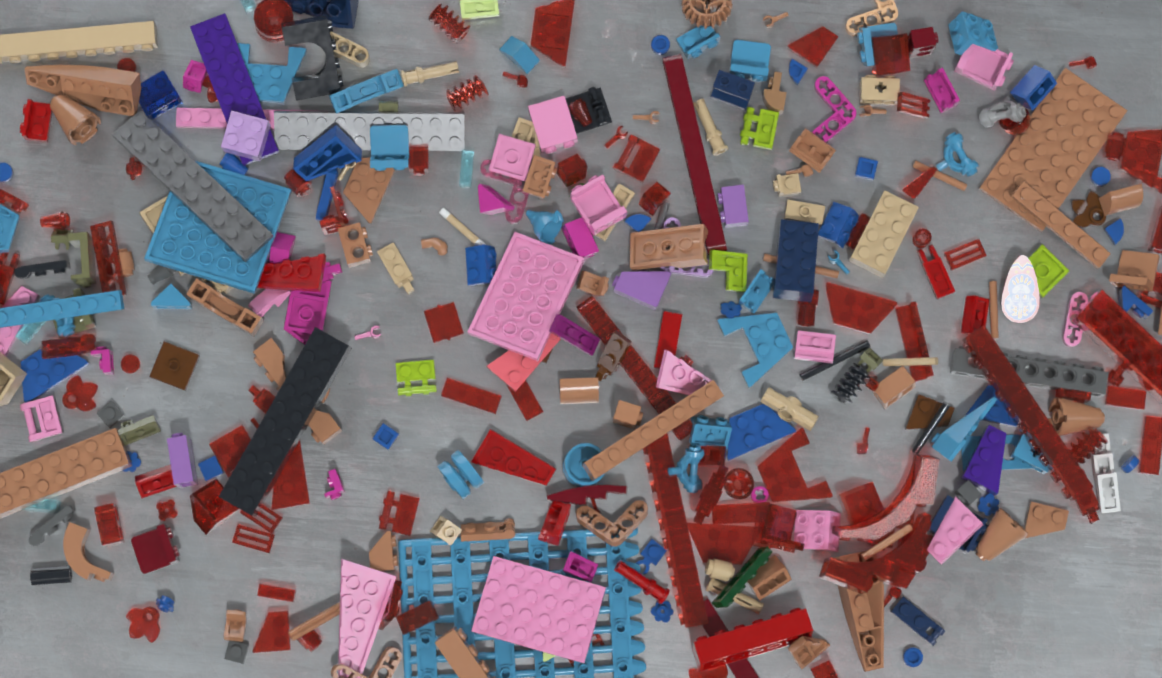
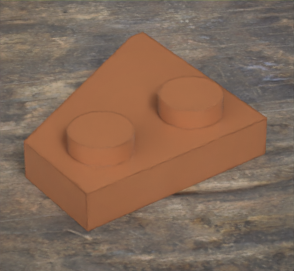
[1024,501,1069,539]

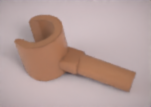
[763,12,789,28]
[859,105,887,117]
[633,111,660,124]
[786,165,814,178]

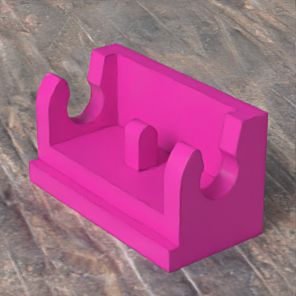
[923,67,960,113]
[561,217,599,259]

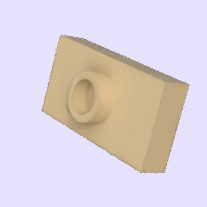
[784,200,825,226]

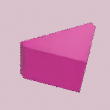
[478,184,515,215]
[269,232,296,264]
[563,551,598,582]

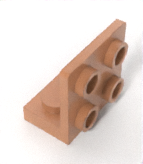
[1109,250,1160,292]

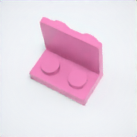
[793,510,841,552]

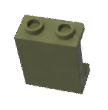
[68,232,97,288]

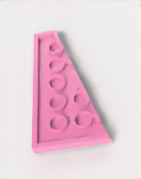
[338,558,397,678]

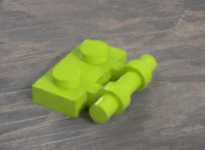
[740,107,779,150]
[395,360,437,397]

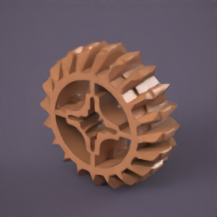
[682,0,733,30]

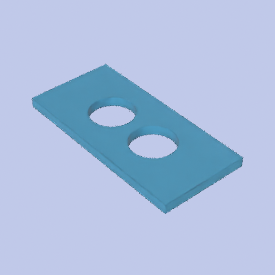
[961,434,1035,471]

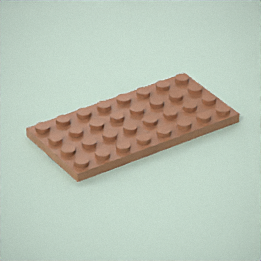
[979,68,1128,232]

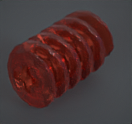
[428,4,471,43]
[446,75,489,112]
[1064,427,1108,468]

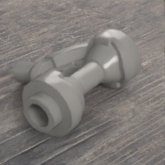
[979,95,1026,128]

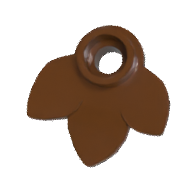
[1071,191,1106,227]

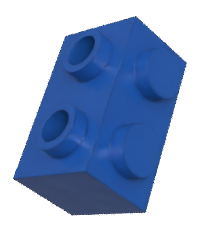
[1010,65,1057,111]

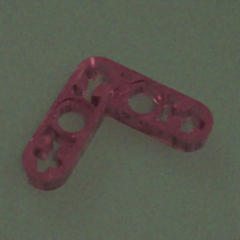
[480,159,530,225]

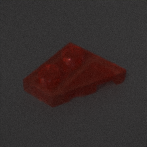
[787,26,838,68]

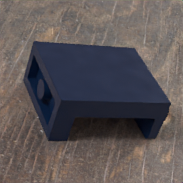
[710,70,755,111]
[926,495,988,554]

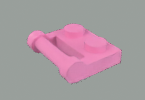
[20,395,63,442]

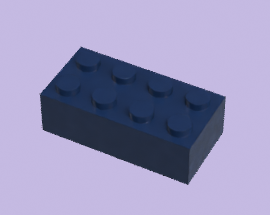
[773,219,819,302]

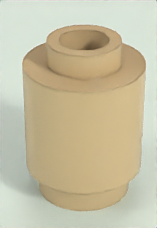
[705,558,735,582]

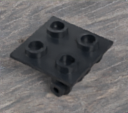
[565,87,612,134]

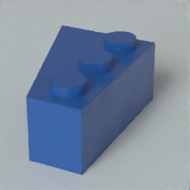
[293,125,362,181]

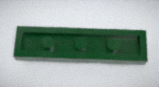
[712,546,773,608]

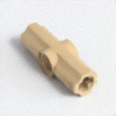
[761,387,819,431]

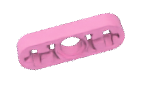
[1062,292,1088,347]

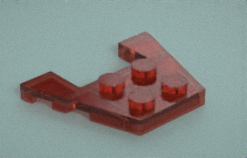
[1120,129,1162,194]
[757,428,833,503]

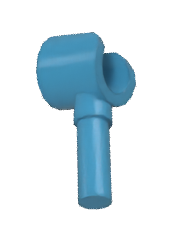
[828,250,850,275]

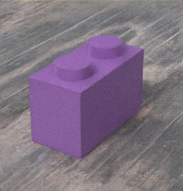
[717,185,749,228]

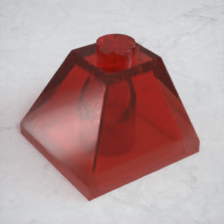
[190,479,239,535]
[837,482,888,532]

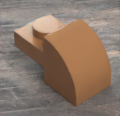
[763,72,787,115]

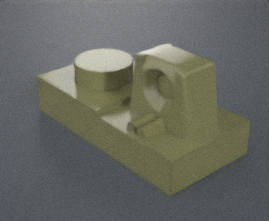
[118,415,161,446]

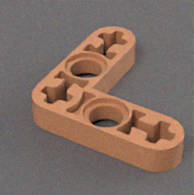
[576,500,648,547]
[331,646,402,678]

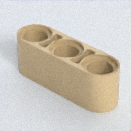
[330,32,370,68]

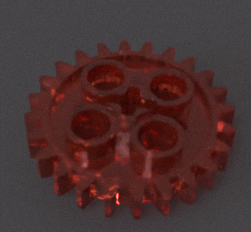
[693,465,729,525]

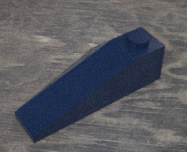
[280,0,359,29]

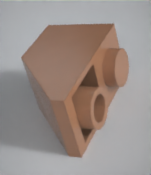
[369,531,398,572]

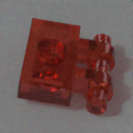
[378,491,420,537]

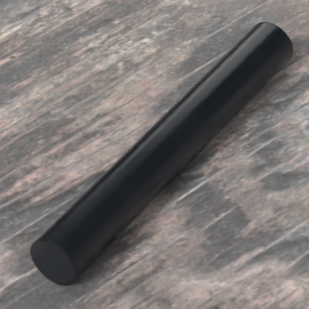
[912,402,950,454]

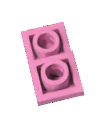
[248,289,291,317]

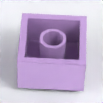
[221,111,271,161]

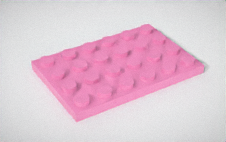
[467,232,585,361]
[471,556,606,664]

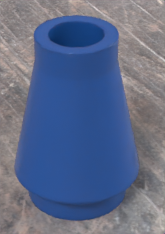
[219,153,249,175]

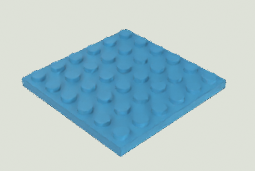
[144,160,292,294]

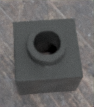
[955,480,981,506]

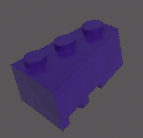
[961,425,1006,496]

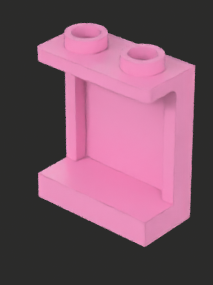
[954,44,1014,91]
[528,96,578,154]
[570,175,627,236]

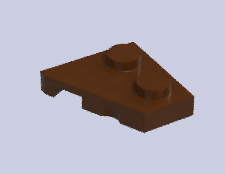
[905,394,955,430]

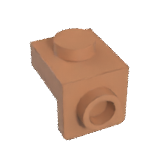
[576,271,609,296]
[223,609,247,642]

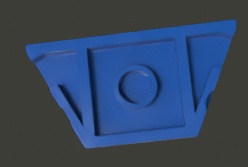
[20,341,89,403]
[965,382,1039,432]
[727,404,796,461]

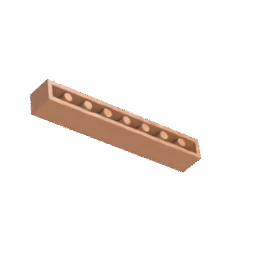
[582,380,724,481]

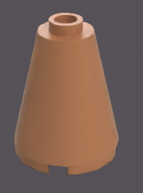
[50,94,101,145]
[1048,398,1105,436]
[975,508,1028,561]

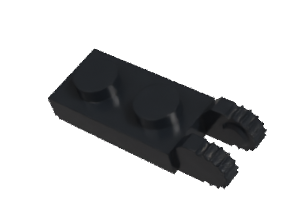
[14,260,71,279]

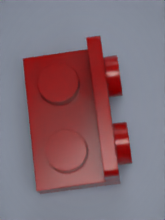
[20,99,53,142]

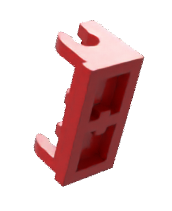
[538,501,571,546]

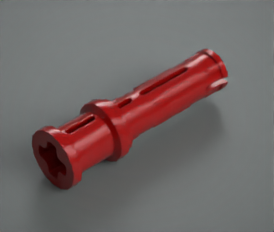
[614,560,670,604]

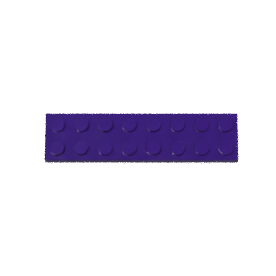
[190,13,279,166]

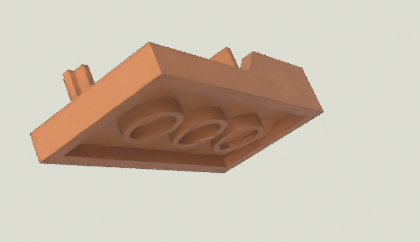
[630,224,708,271]

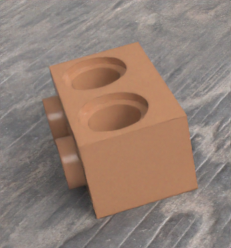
[338,222,373,268]
[613,400,643,430]

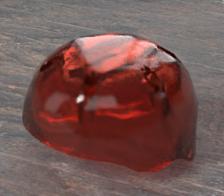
[999,109,1031,135]
[724,468,754,499]

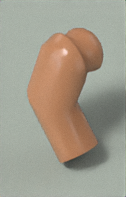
[421,237,448,256]

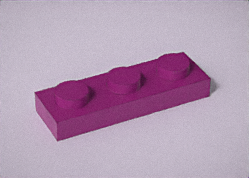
[549,314,600,356]

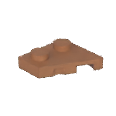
[787,636,830,670]

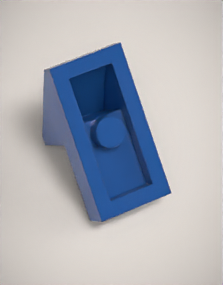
[1118,286,1153,319]

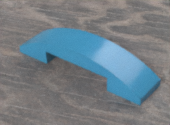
[329,69,404,113]

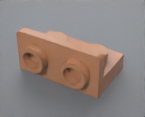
[522,155,557,200]

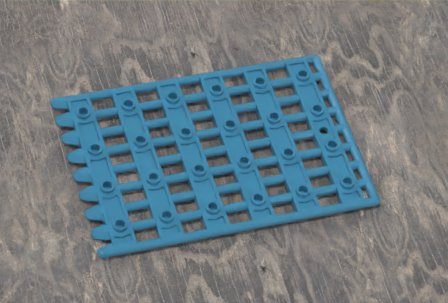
[398,528,646,678]

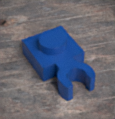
[636,539,667,575]

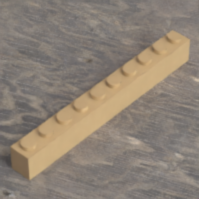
[0,21,158,64]

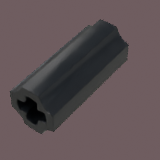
[30,566,72,586]

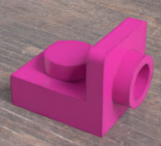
[183,60,207,93]
[91,347,114,375]
[324,469,345,500]

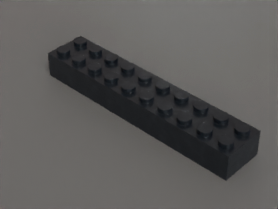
[219,327,352,516]

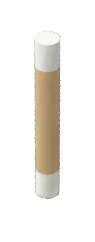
[439,208,486,246]

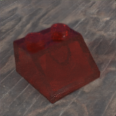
[871,33,910,76]

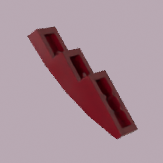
[547,485,628,506]

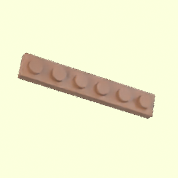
[1010,181,1111,269]

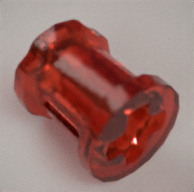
[912,228,932,249]

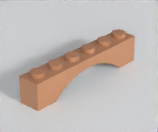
[253,338,342,445]

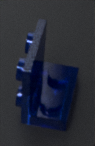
[139,71,183,120]

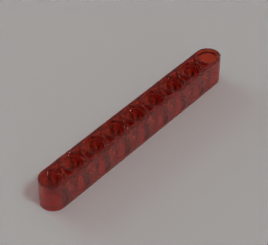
[576,295,693,441]

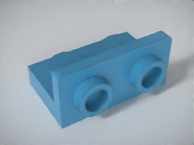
[676,25,721,60]
[689,415,732,449]

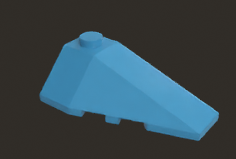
[931,397,997,462]

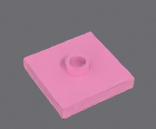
[489,134,536,181]

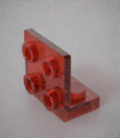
[319,186,349,236]

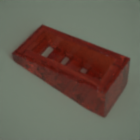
[902,166,937,199]

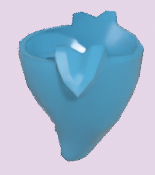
[526,210,564,244]

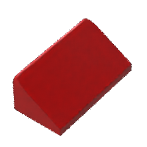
[961,295,989,337]
[135,464,177,499]

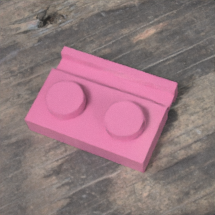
[795,331,836,364]

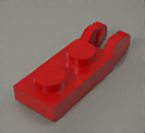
[917,244,955,300]

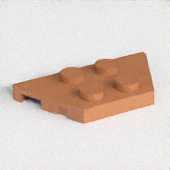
[343,157,395,224]

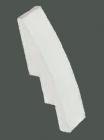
[1088,433,1121,513]

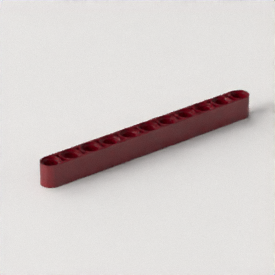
[662,54,727,255]

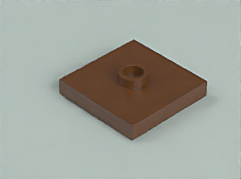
[149,342,200,391]

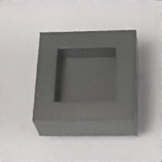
[97,401,124,428]
[224,640,249,664]

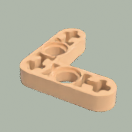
[845,0,898,36]

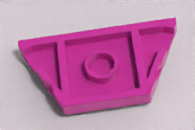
[284,281,332,345]

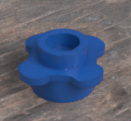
[156,595,175,613]

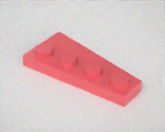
[486,333,561,392]

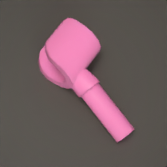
[354,326,381,340]

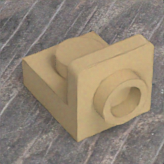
[773,173,801,197]
[429,516,462,545]

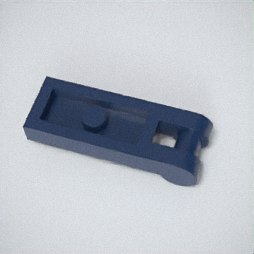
[891,596,946,647]

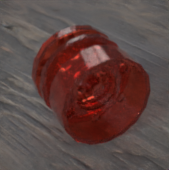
[254,0,294,43]

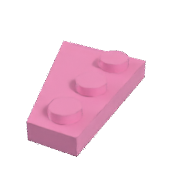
[656,350,712,396]
[927,496,983,565]

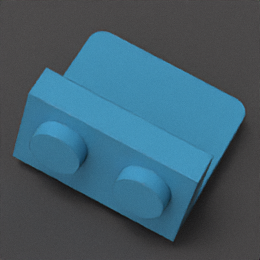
[948,11,998,55]
[857,23,901,66]
[730,40,771,82]
[370,125,410,171]

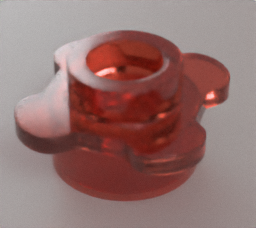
[126,157,142,180]
[156,500,178,521]

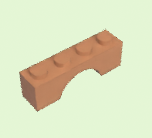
[186,278,264,337]

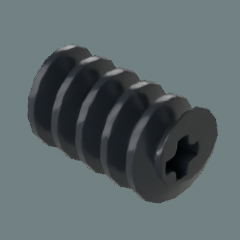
[830,363,871,405]

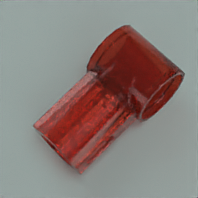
[798,289,819,327]

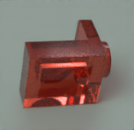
[639,182,671,216]

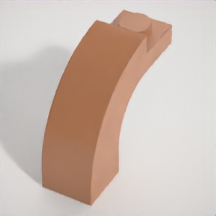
[63,522,114,582]

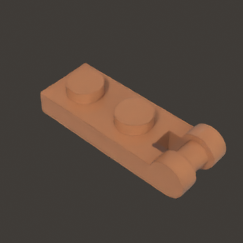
[461,518,515,542]

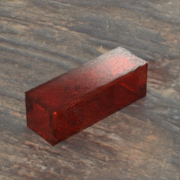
[257,584,296,603]

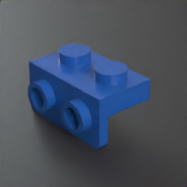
[818,202,859,248]
[465,244,497,286]

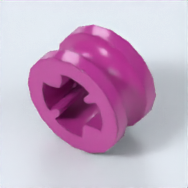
[751,486,769,504]

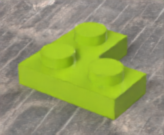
[709,250,748,292]

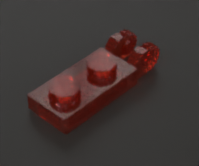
[0,252,20,305]
[41,334,96,359]

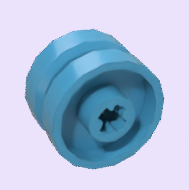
[562,443,604,487]
[437,450,484,500]

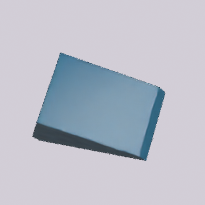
[499,36,540,75]
[151,284,192,309]

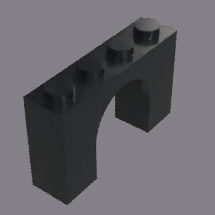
[281,15,344,101]

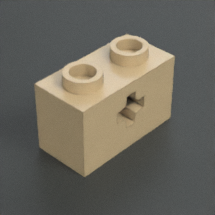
[860,75,900,105]

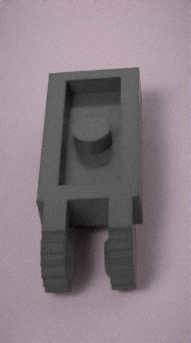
[29,505,75,546]

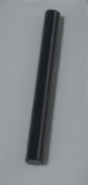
[799,340,871,381]

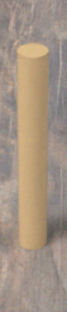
[883,357,938,366]

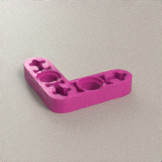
[812,76,857,143]

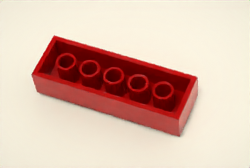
[692,608,814,673]

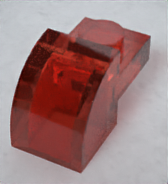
[688,445,726,468]

